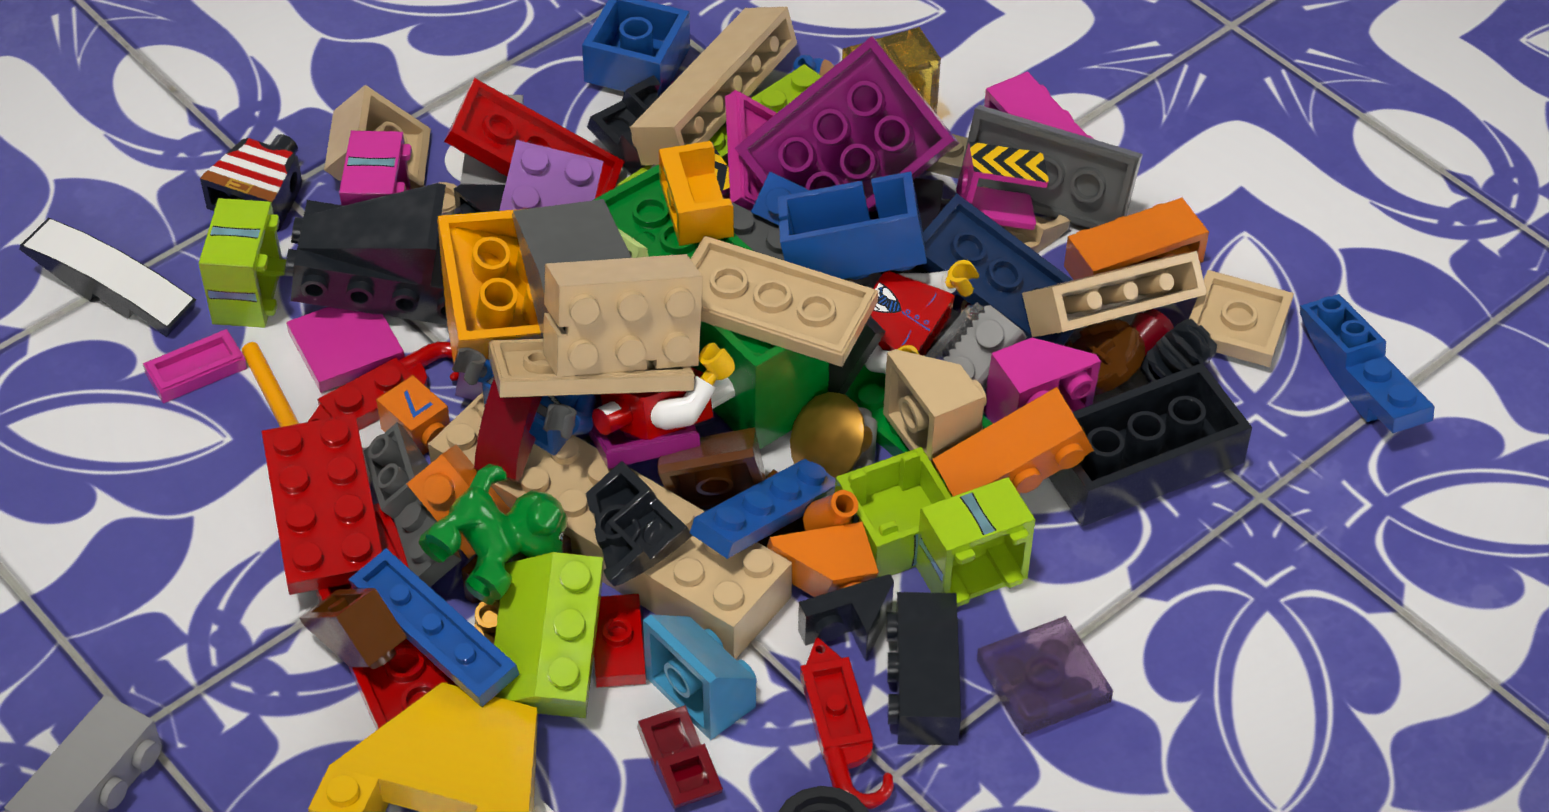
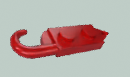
[308,342,459,430]
[800,638,894,809]

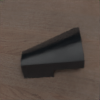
[587,75,660,175]
[586,461,693,587]

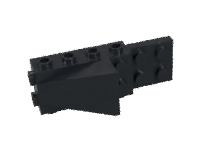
[285,183,447,325]

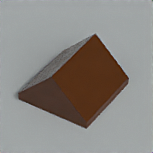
[658,427,766,510]

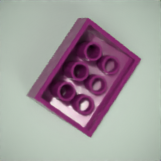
[735,36,959,215]

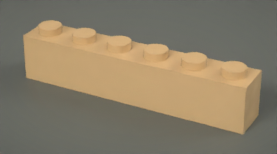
[630,7,797,165]

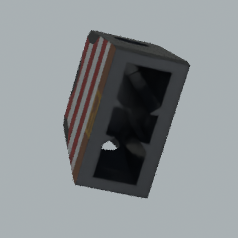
[200,134,302,232]

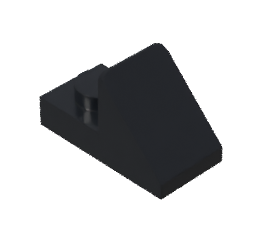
[798,574,894,660]

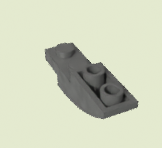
[363,422,462,587]

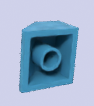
[643,614,757,740]

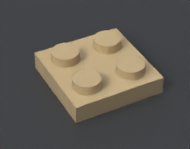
[1189,270,1294,367]

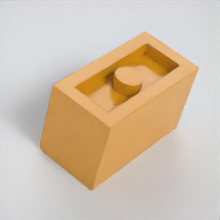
[659,141,734,246]

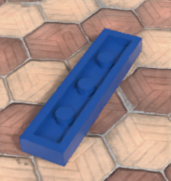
[689,459,835,559]
[349,548,520,707]

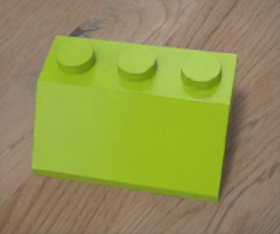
[494,552,603,719]

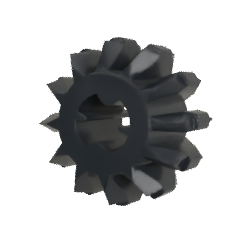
[1140,319,1217,383]

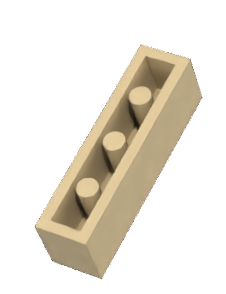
[1022,251,1207,337]

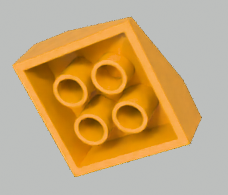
[437,209,543,363]

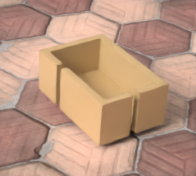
[543,254,703,377]

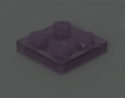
[977,616,1113,736]

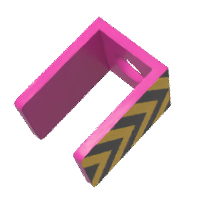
[956,142,1049,230]

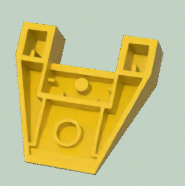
[308,682,538,812]

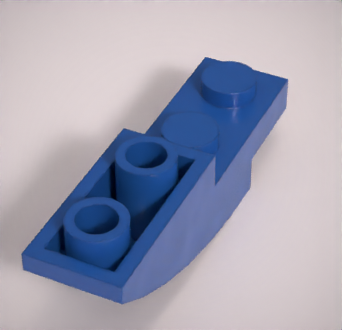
[1300,294,1435,433]

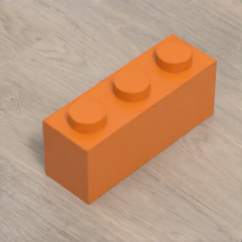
[1064,197,1209,280]
[932,387,1094,496]

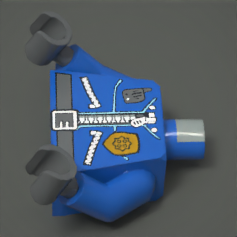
[452,348,597,456]

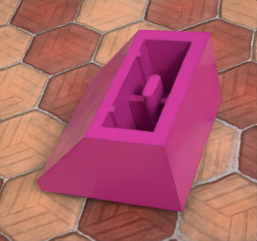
[983,337,1101,423]

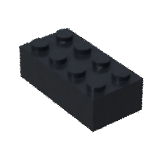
[1048,363,1252,526]

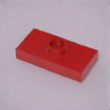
[594,594,646,688]

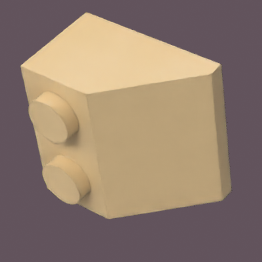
[324,85,431,189]
[883,349,987,474]

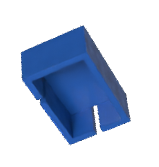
[778,171,927,280]

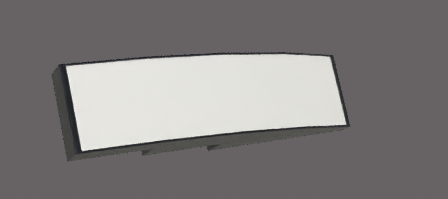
[19,217,196,337]

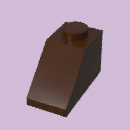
[299,588,408,669]

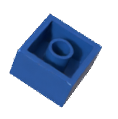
[582,0,690,97]

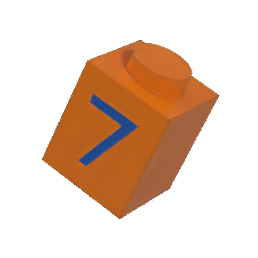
[376,375,450,455]

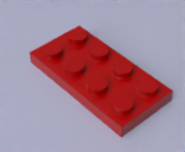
[444,78,624,198]
[261,414,382,595]

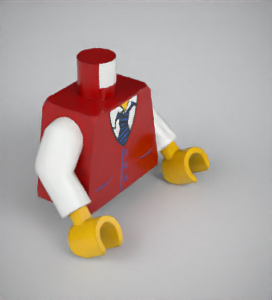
[849,260,979,374]
[592,343,735,440]

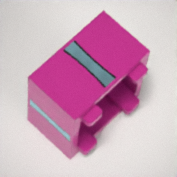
[339,130,412,206]

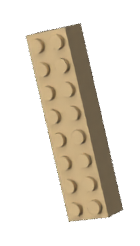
[428,392,792,659]

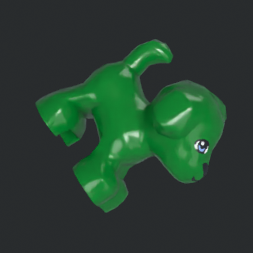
[418,464,568,605]

